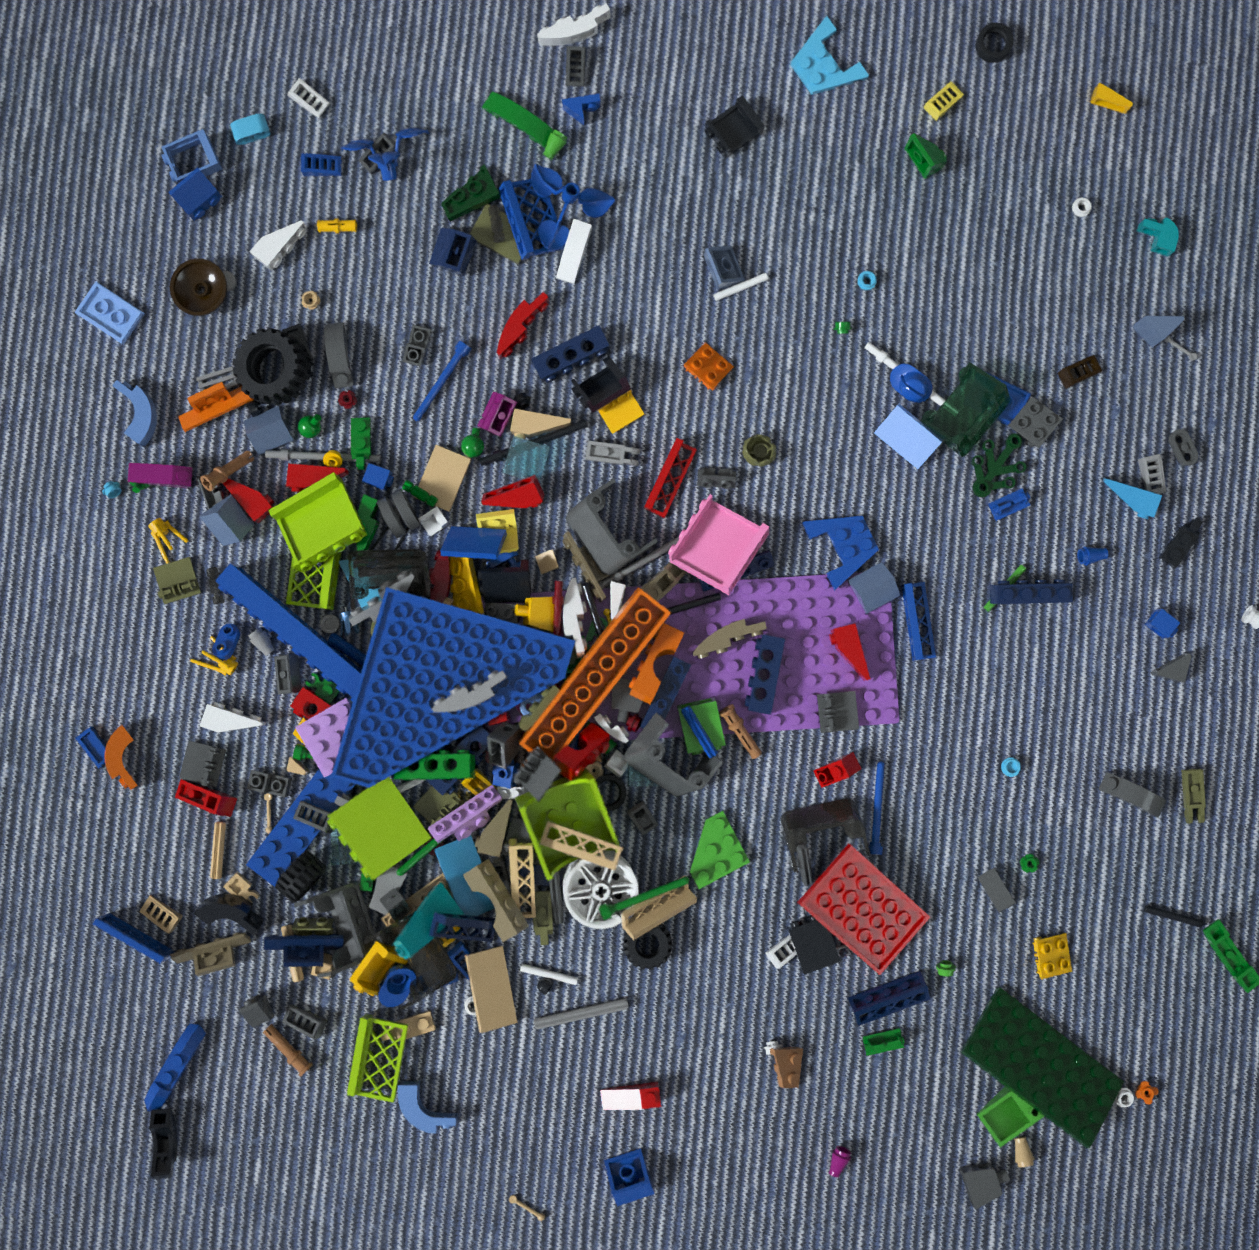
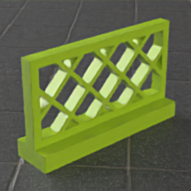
[286,552,341,610]
[347,1014,409,1103]

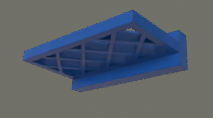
[498,179,565,260]

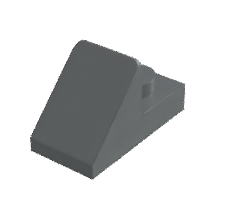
[380,888,412,923]

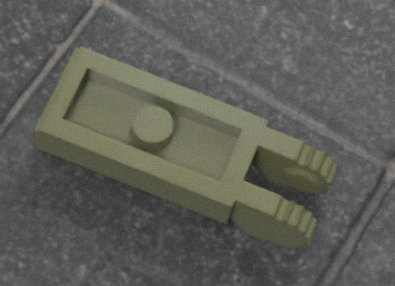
[518,685,559,731]
[1181,769,1206,824]

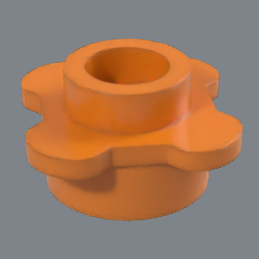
[1135,1081,1158,1105]

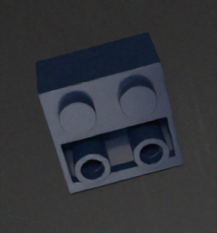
[429,228,477,276]

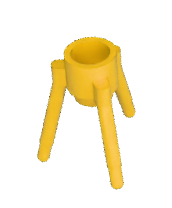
[148,518,188,564]
[190,636,239,676]

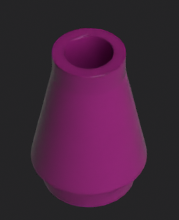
[829,1146,851,1178]

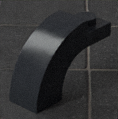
[194,894,264,935]
[149,1108,177,1179]

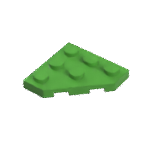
[690,810,750,889]

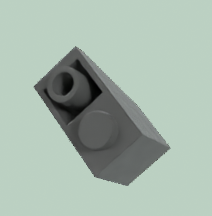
[239,994,274,1028]

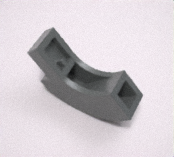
[324,322,354,389]
[1099,772,1166,818]

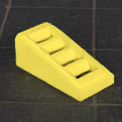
[924,82,964,121]

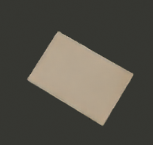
[414,445,471,512]

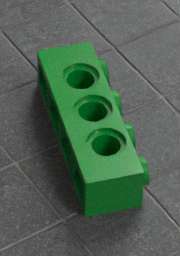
[394,750,475,780]

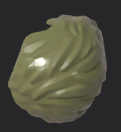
[742,434,776,467]

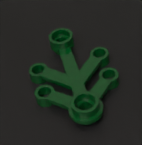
[971,434,1026,497]

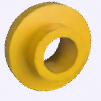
[323,450,343,468]

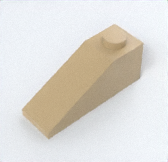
[510,409,571,439]

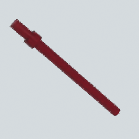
[552,581,564,688]

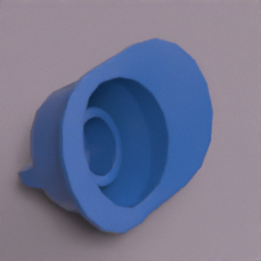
[890,364,933,403]
[378,964,416,1007]

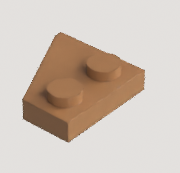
[770,1047,803,1089]

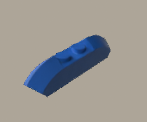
[144,1023,206,1111]

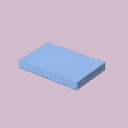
[75,282,145,345]
[874,404,943,469]

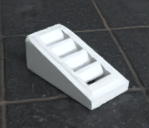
[288,78,330,118]
[610,581,626,620]
[765,934,797,968]

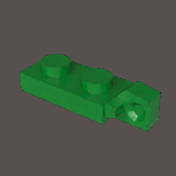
[351,418,371,470]

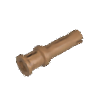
[200,450,254,491]
[719,704,762,759]
[262,1024,313,1077]

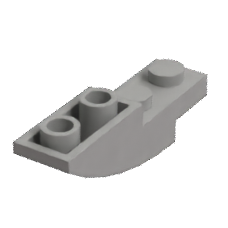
[349,570,414,626]
[432,670,507,712]

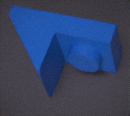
[562,94,601,125]

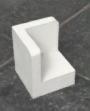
[418,507,449,536]

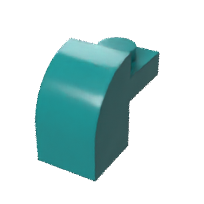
[1137,217,1179,257]

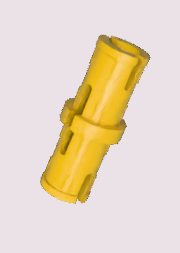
[317,218,357,234]

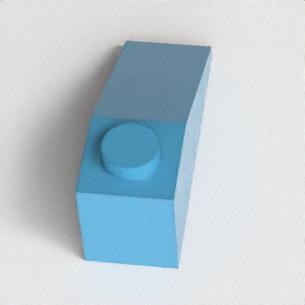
[1102,478,1162,519]

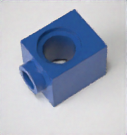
[362,463,394,491]
[1144,609,1180,639]

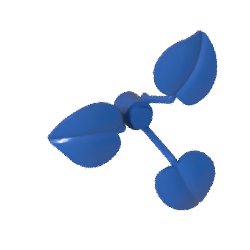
[341,128,429,181]
[531,164,615,250]

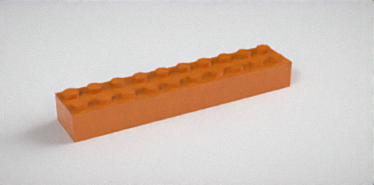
[518,587,671,761]

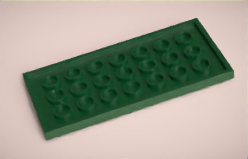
[960,987,1124,1148]

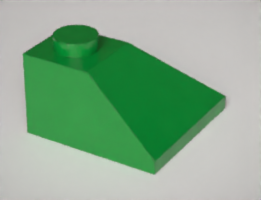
[904,133,947,179]

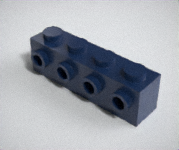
[990,579,1073,604]

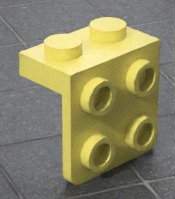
[476,509,519,553]

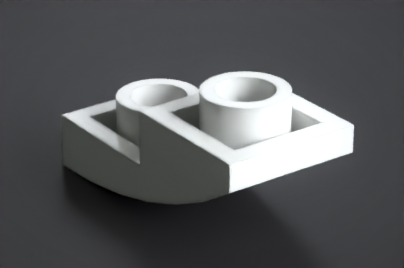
[594,713,630,743]

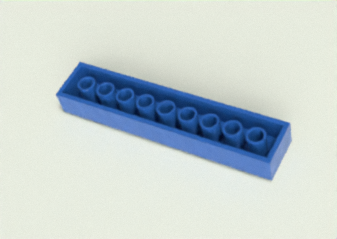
[215,563,362,702]

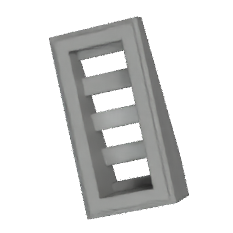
[1138,454,1166,494]

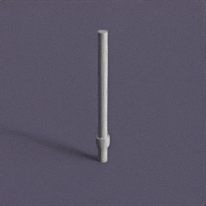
[265,449,381,463]
[599,536,679,589]

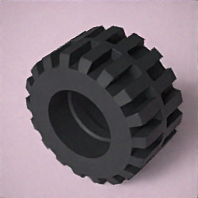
[275,851,326,903]
[623,923,672,970]

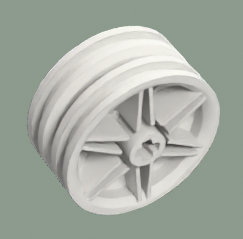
[562,851,638,929]

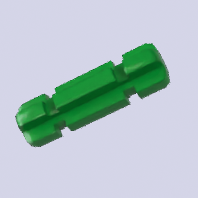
[402,480,438,507]

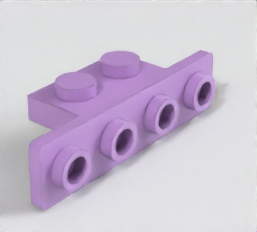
[428,785,502,843]

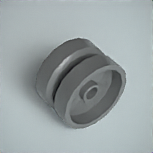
[377,489,421,538]

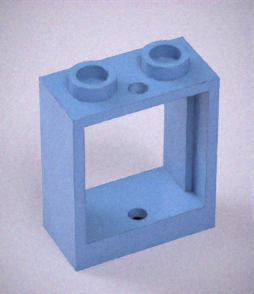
[161,129,223,183]

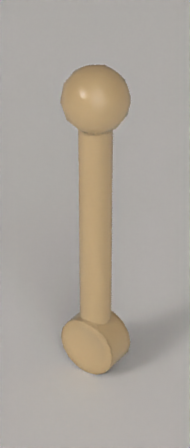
[264,793,273,834]
[509,1195,545,1221]

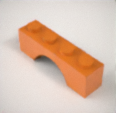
[629,623,684,705]

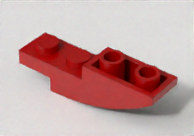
[497,292,549,359]

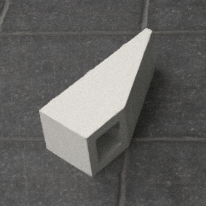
[250,220,307,271]
[200,702,266,732]

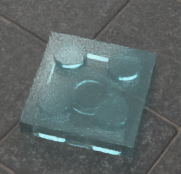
[502,435,550,483]

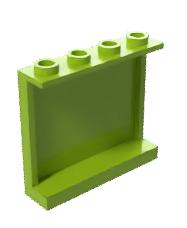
[268,472,367,573]
[327,777,431,880]

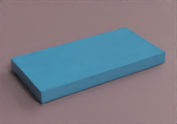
[434,835,495,916]

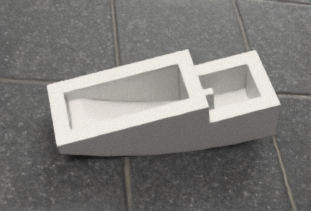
[556,219,592,284]

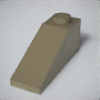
[475,799,514,857]

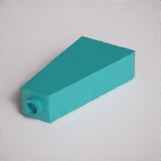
[393,883,464,959]

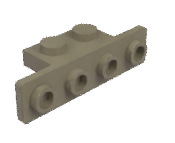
[563,531,611,603]
[170,932,251,977]

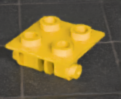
[598,390,645,434]
[1032,933,1072,979]

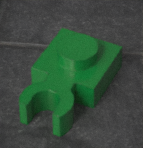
[305,673,340,704]

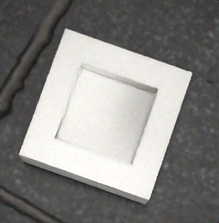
[604,750,629,777]

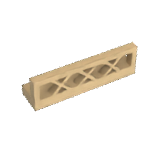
[540,822,623,871]
[509,838,536,918]
[621,875,697,940]

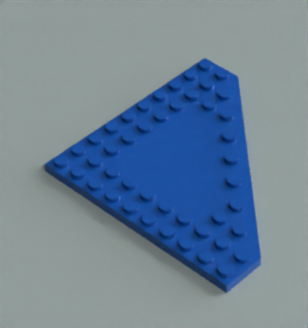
[331,587,575,788]

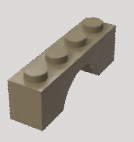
[463,859,529,942]

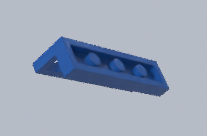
[901,582,936,661]

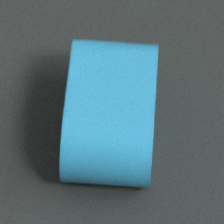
[230,114,270,145]

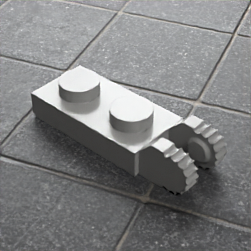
[585,441,640,466]

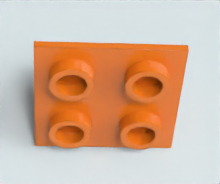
[684,342,734,391]

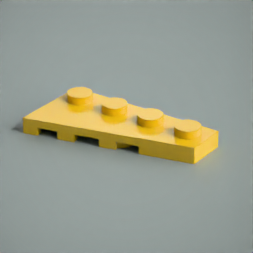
[450,557,484,615]

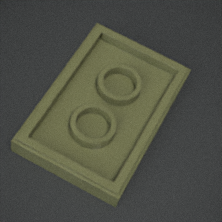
[470,204,535,265]

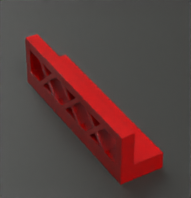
[644,438,697,518]

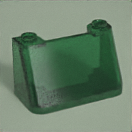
[921,362,1010,457]

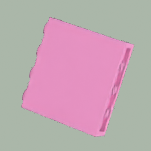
[668,494,769,595]

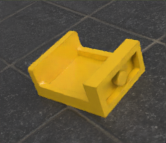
[349,941,410,997]

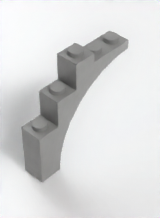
[334,793,408,915]

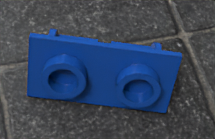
[988,488,1030,521]

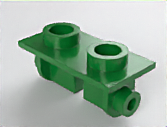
[862,1028,905,1056]

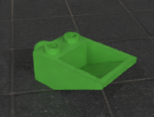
[977,1087,1045,1147]

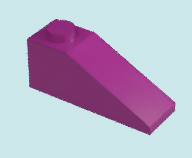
[127,463,192,489]

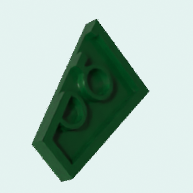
[441,164,501,222]

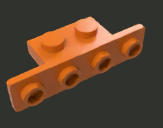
[178,382,253,432]

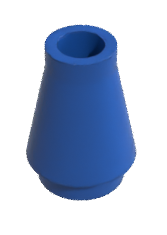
[1077,547,1108,566]

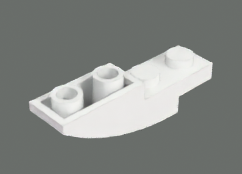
[537,3,611,46]
[563,578,588,658]

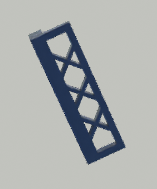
[429,912,496,942]
[848,971,930,1026]

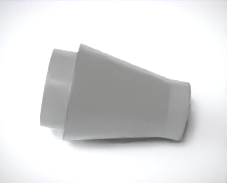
[248,627,275,656]

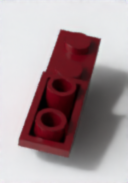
[427,550,451,603]

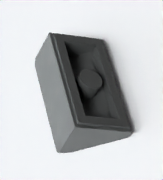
[274,654,301,695]

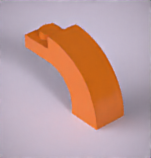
[104,725,138,790]

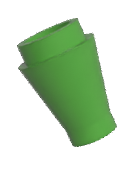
[543,129,567,160]

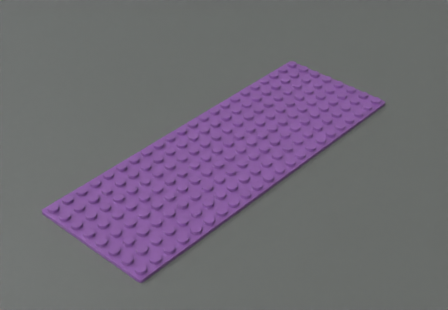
[478,572,899,749]

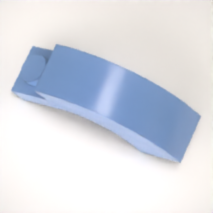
[112,380,157,447]
[398,1081,458,1134]

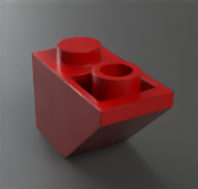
[813,752,862,788]

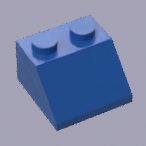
[168,167,222,221]
[604,1148,655,1206]

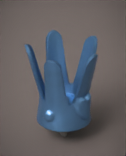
[339,607,360,636]

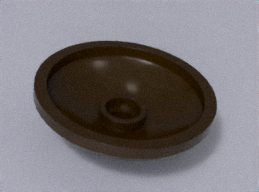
[170,258,227,316]

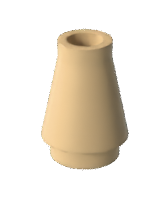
[1014,1136,1035,1167]

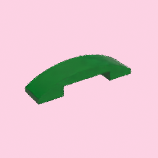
[482,92,554,148]
[1202,919,1259,993]

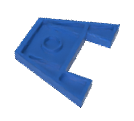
[802,516,879,591]

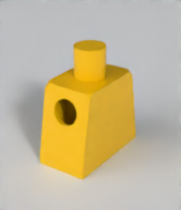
[514,597,554,633]

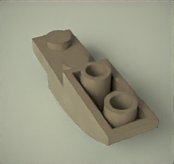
[619,562,687,609]
[692,619,767,659]

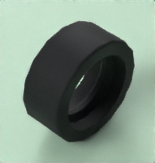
[975,23,1014,63]
[595,774,626,811]

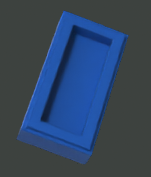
[75,726,106,769]

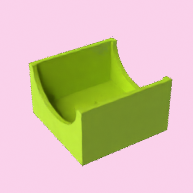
[515,768,620,880]

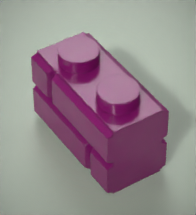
[477,391,517,437]

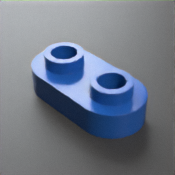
[212,624,240,661]

